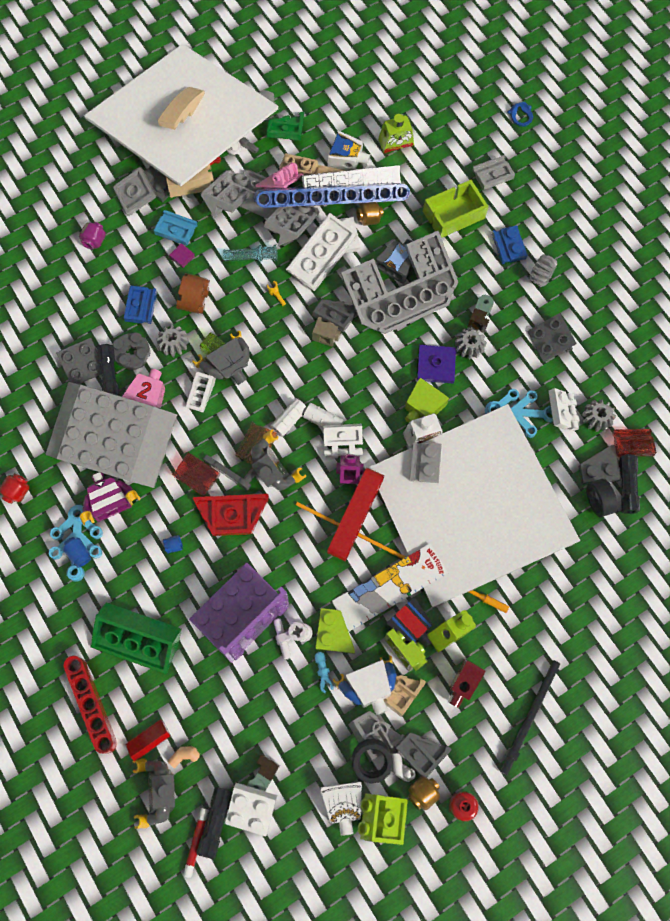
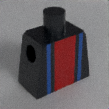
[385,597,433,648]

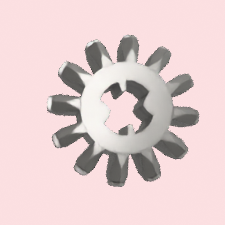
[530,254,557,286]
[157,325,189,357]
[455,327,487,360]
[582,400,616,432]

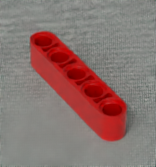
[327,468,385,561]
[64,655,117,754]

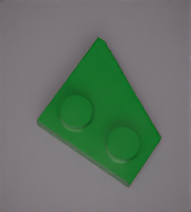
[267,112,304,140]

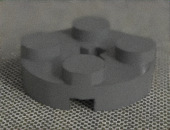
[113,333,151,370]

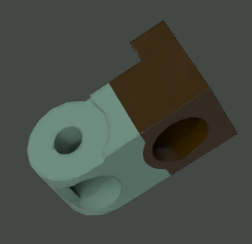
[468,295,494,333]
[247,754,280,791]

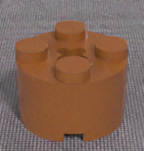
[176,273,210,314]

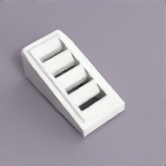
[185,371,216,412]

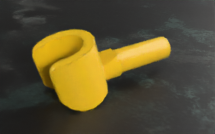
[267,281,286,306]

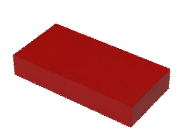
[125,719,170,762]

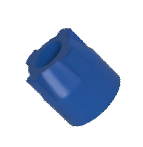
[163,535,183,553]

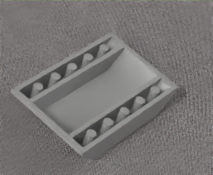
[46,382,177,488]

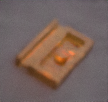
[235,422,277,464]

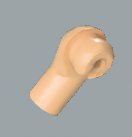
[167,746,200,768]

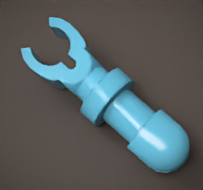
[315,652,334,693]

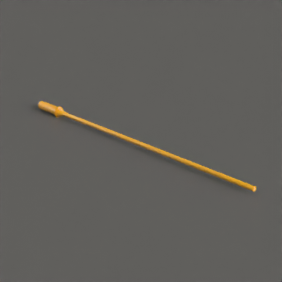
[296,502,510,613]

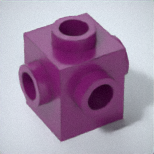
[336,454,364,484]

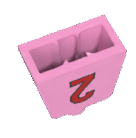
[122,369,165,409]

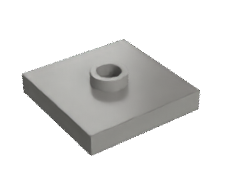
[113,167,157,216]

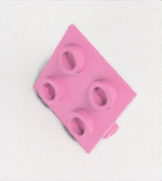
[256,162,303,189]

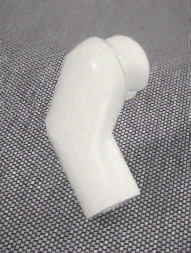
[391,753,416,782]

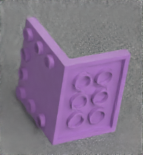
[189,563,289,663]

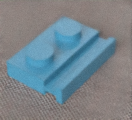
[154,210,197,246]

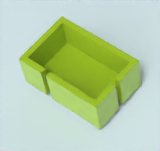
[423,180,489,238]

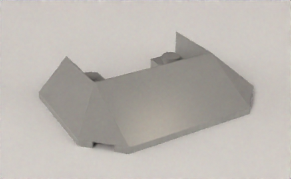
[201,170,320,246]
[340,231,458,334]

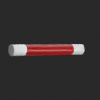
[183,808,209,878]

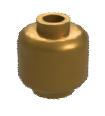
[356,202,383,226]
[408,777,440,810]

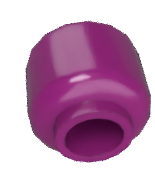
[79,222,106,250]

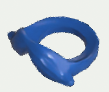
[507,102,533,126]

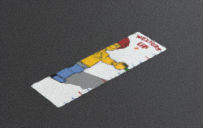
[332,544,448,631]

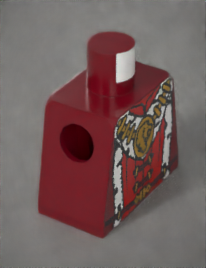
[448,659,486,708]

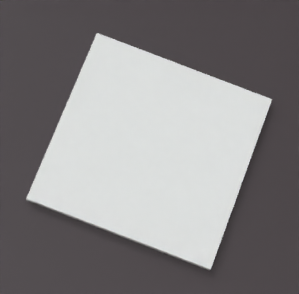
[84,44,279,187]
[369,404,580,607]

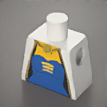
[328,131,370,171]

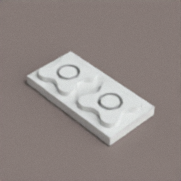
[286,213,358,292]

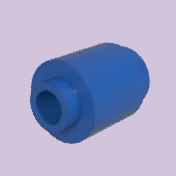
[62,537,91,568]

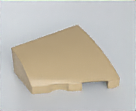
[383,675,426,717]

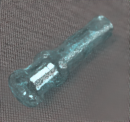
[223,244,278,262]

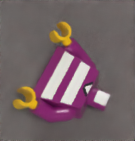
[80,472,141,525]

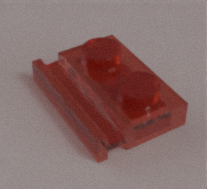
[612,429,657,457]
[172,452,220,497]

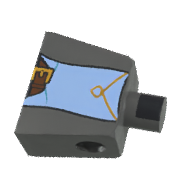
[376,239,413,284]

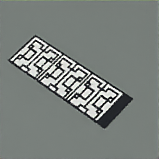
[302,166,401,207]

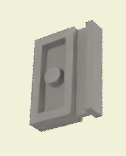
[472,155,515,190]
[410,442,442,483]

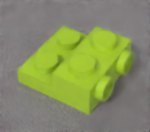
[384,629,428,671]
[358,793,408,845]

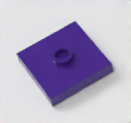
[417,345,456,384]

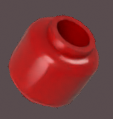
[0,473,29,504]
[449,792,479,821]

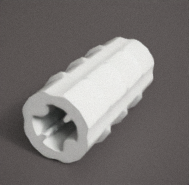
[270,398,307,437]
[303,403,344,428]

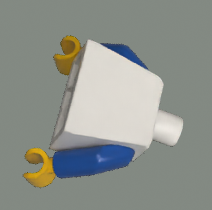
[333,655,397,715]

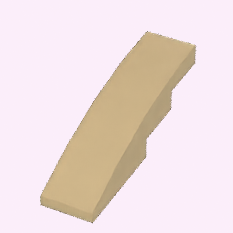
[158,87,205,130]

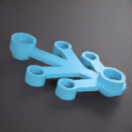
[485,389,553,438]
[49,505,103,582]

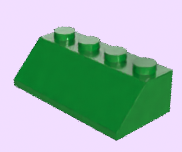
[90,602,182,674]

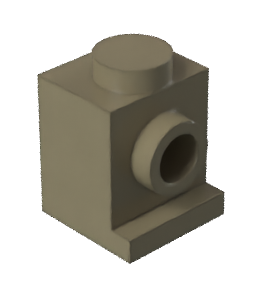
[312,317,341,347]

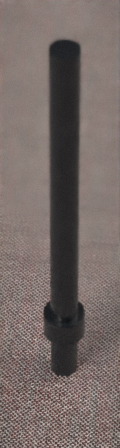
[500,660,560,776]

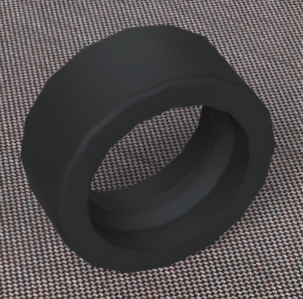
[586,478,618,518]
[352,739,393,783]

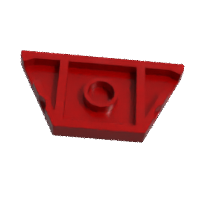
[193,494,269,536]

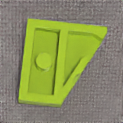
[316,608,355,654]

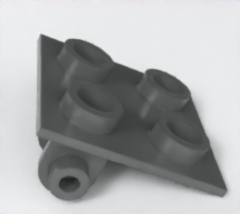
[528,313,577,362]
[56,338,102,384]

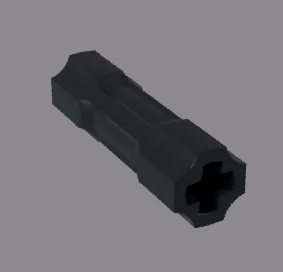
[97,344,120,396]
[620,454,640,514]
[196,787,233,859]

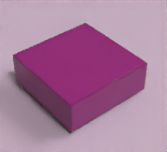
[169,243,195,268]

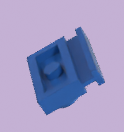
[492,226,528,264]
[124,286,157,324]

